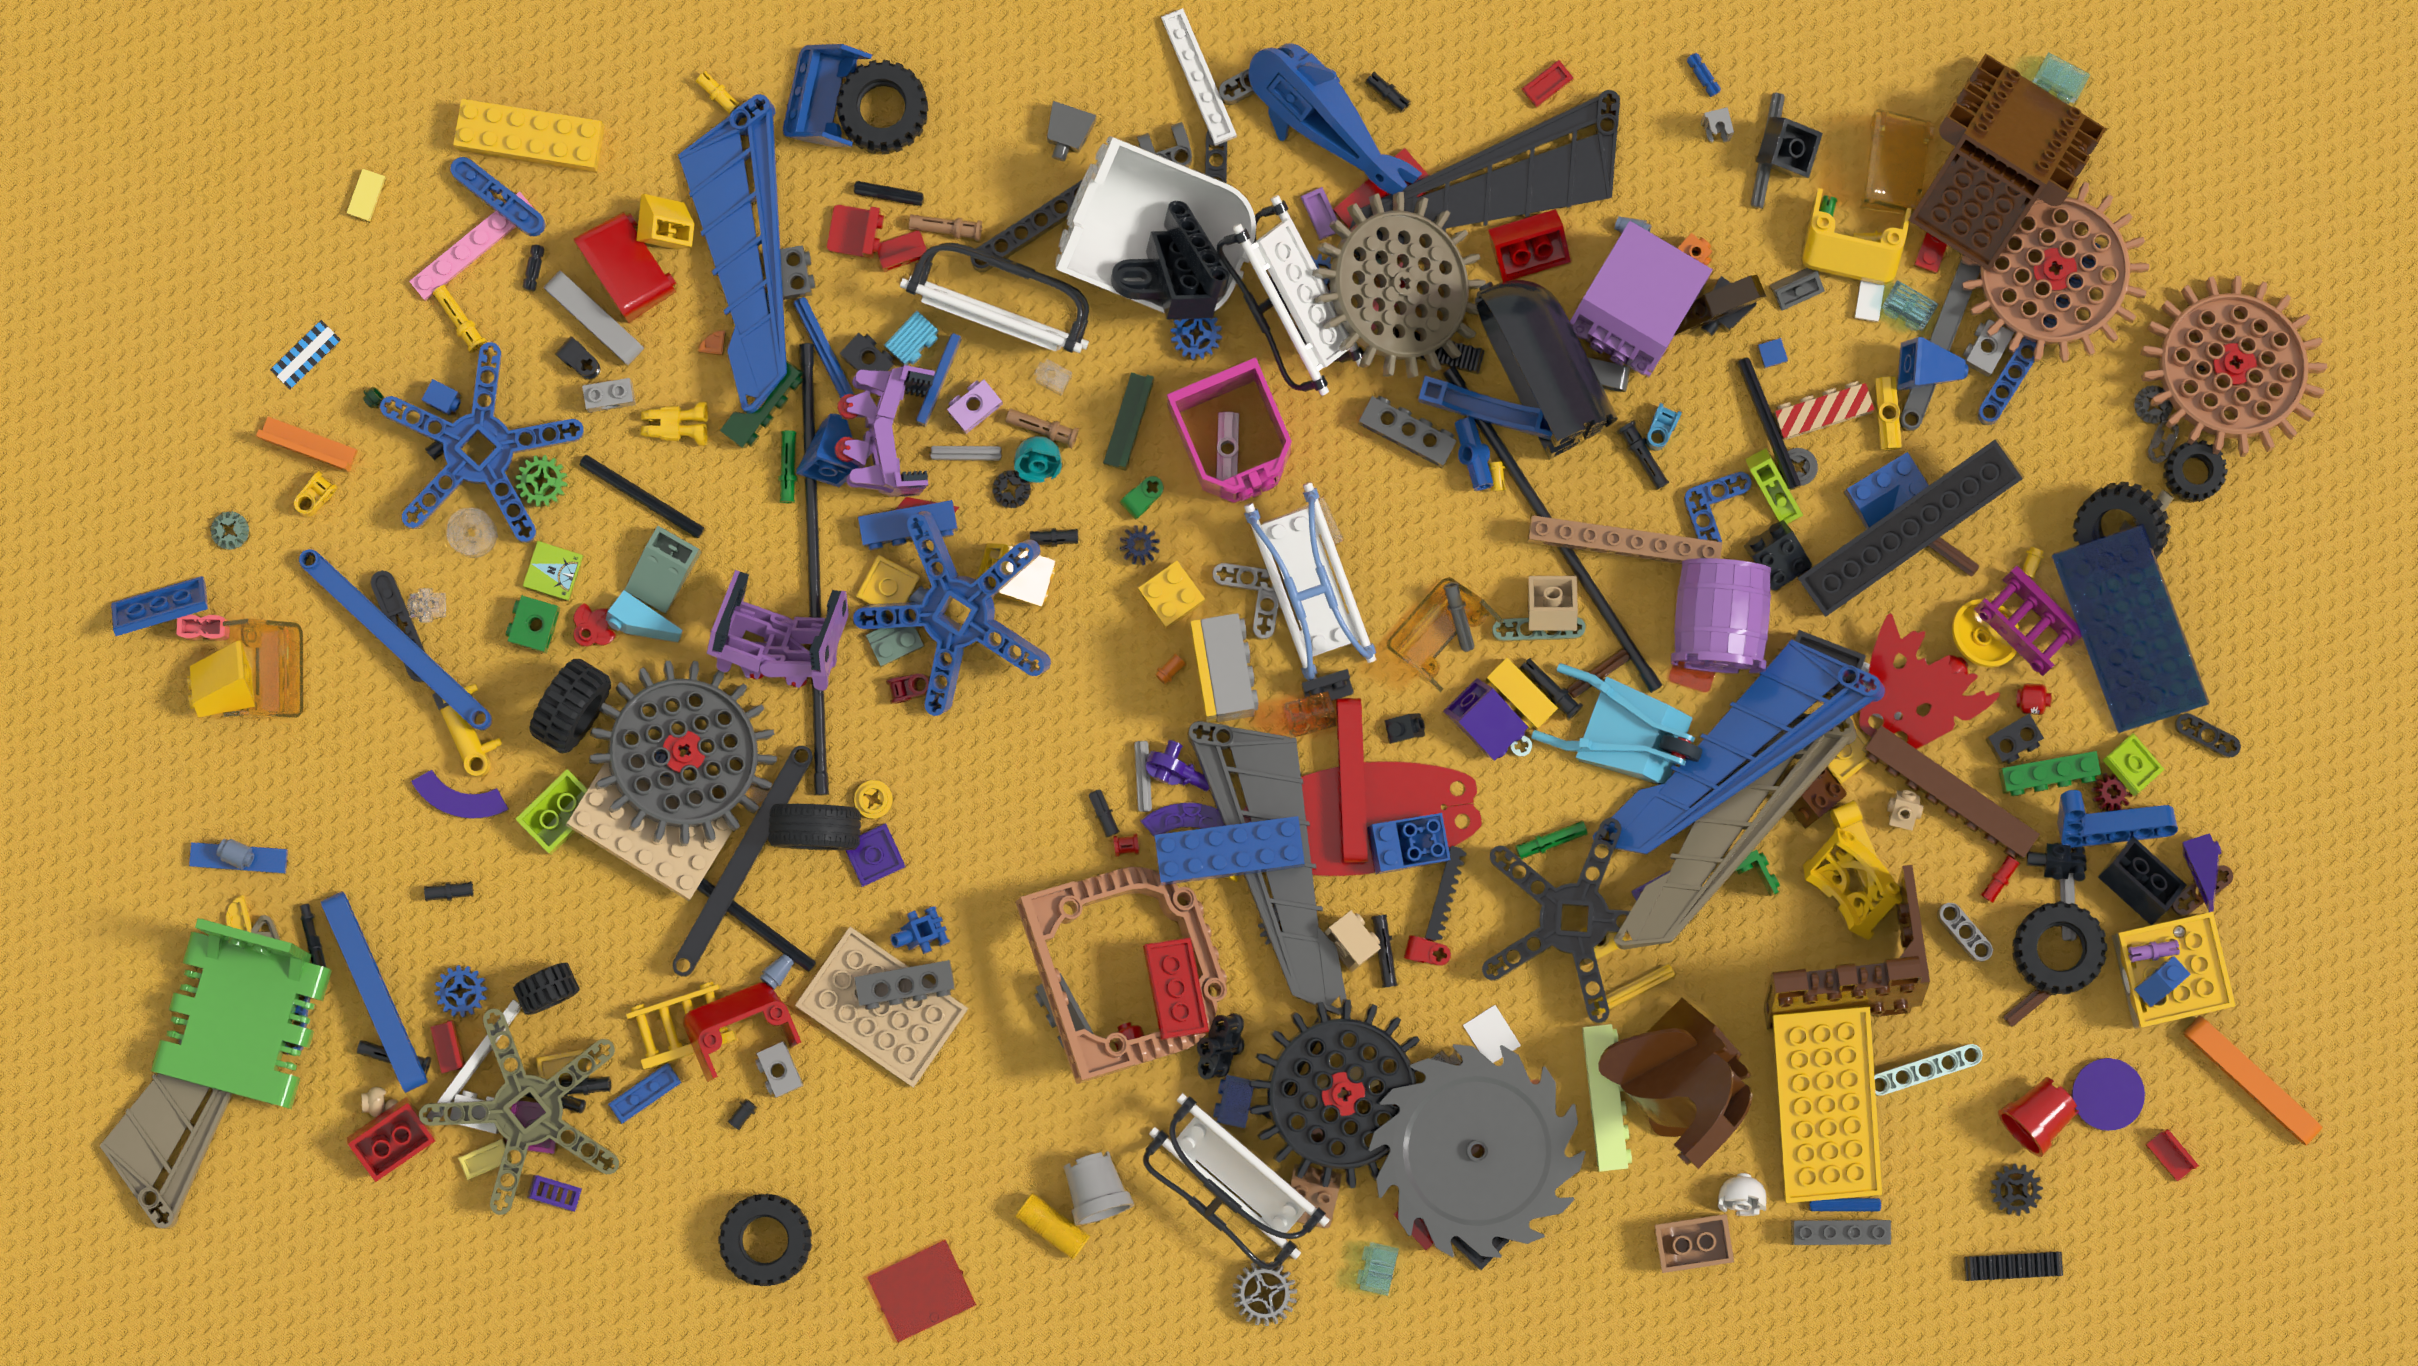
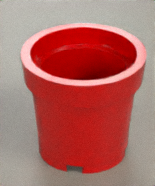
[1998,1077,2079,1157]

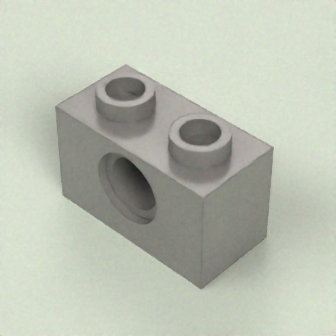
[1963,319,2014,377]
[582,378,636,413]
[755,1042,804,1098]

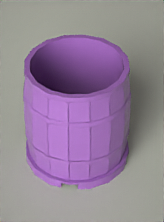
[1671,558,1771,674]

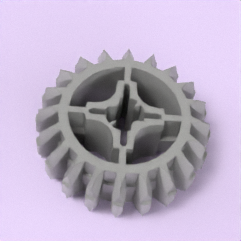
[1232,1261,1297,1326]

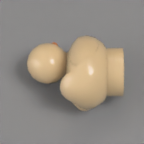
[362,1087,399,1117]

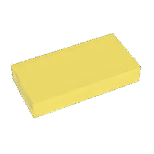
[347,169,386,222]
[458,1139,513,1180]

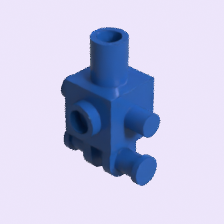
[890,906,950,954]

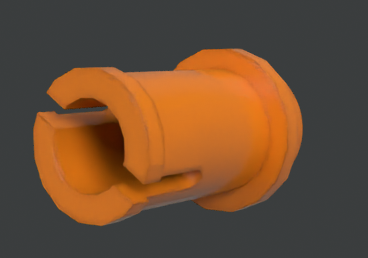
[1155,654,1186,684]

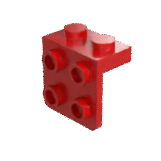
[827,205,884,259]

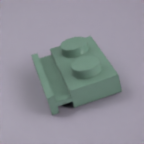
[866,627,924,667]

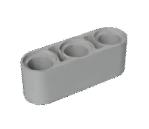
[1937,903,1993,962]

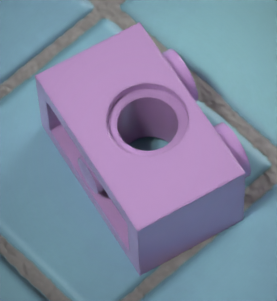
[947,380,1003,434]

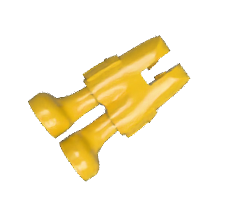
[640,402,708,446]

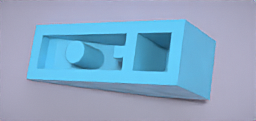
[606,590,683,642]

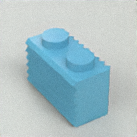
[884,311,938,366]

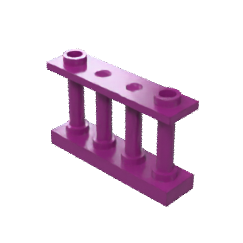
[1974,566,2086,676]

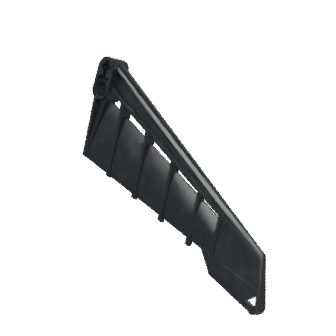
[1349,90,1620,261]

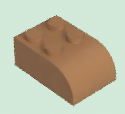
[1655,1214,1734,1273]

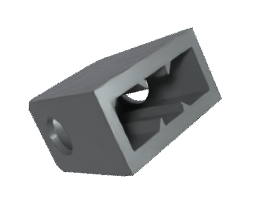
[1047,101,1097,162]

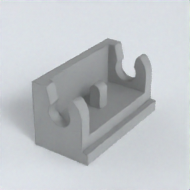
[1701,107,1734,143]

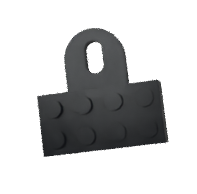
[1111,231,1218,320]

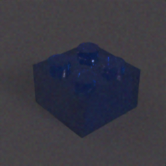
[1213,1075,1254,1129]

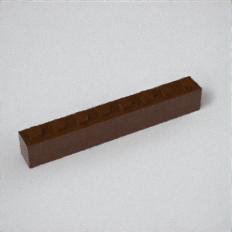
[1862,725,2040,860]

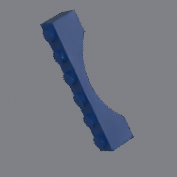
[1418,376,1553,440]

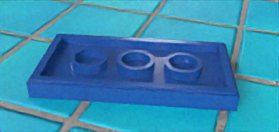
[111,576,208,636]

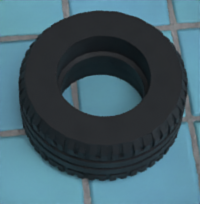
[768,804,861,850]

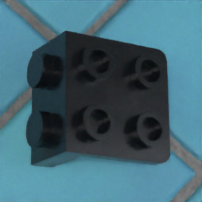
[1743,520,1812,591]

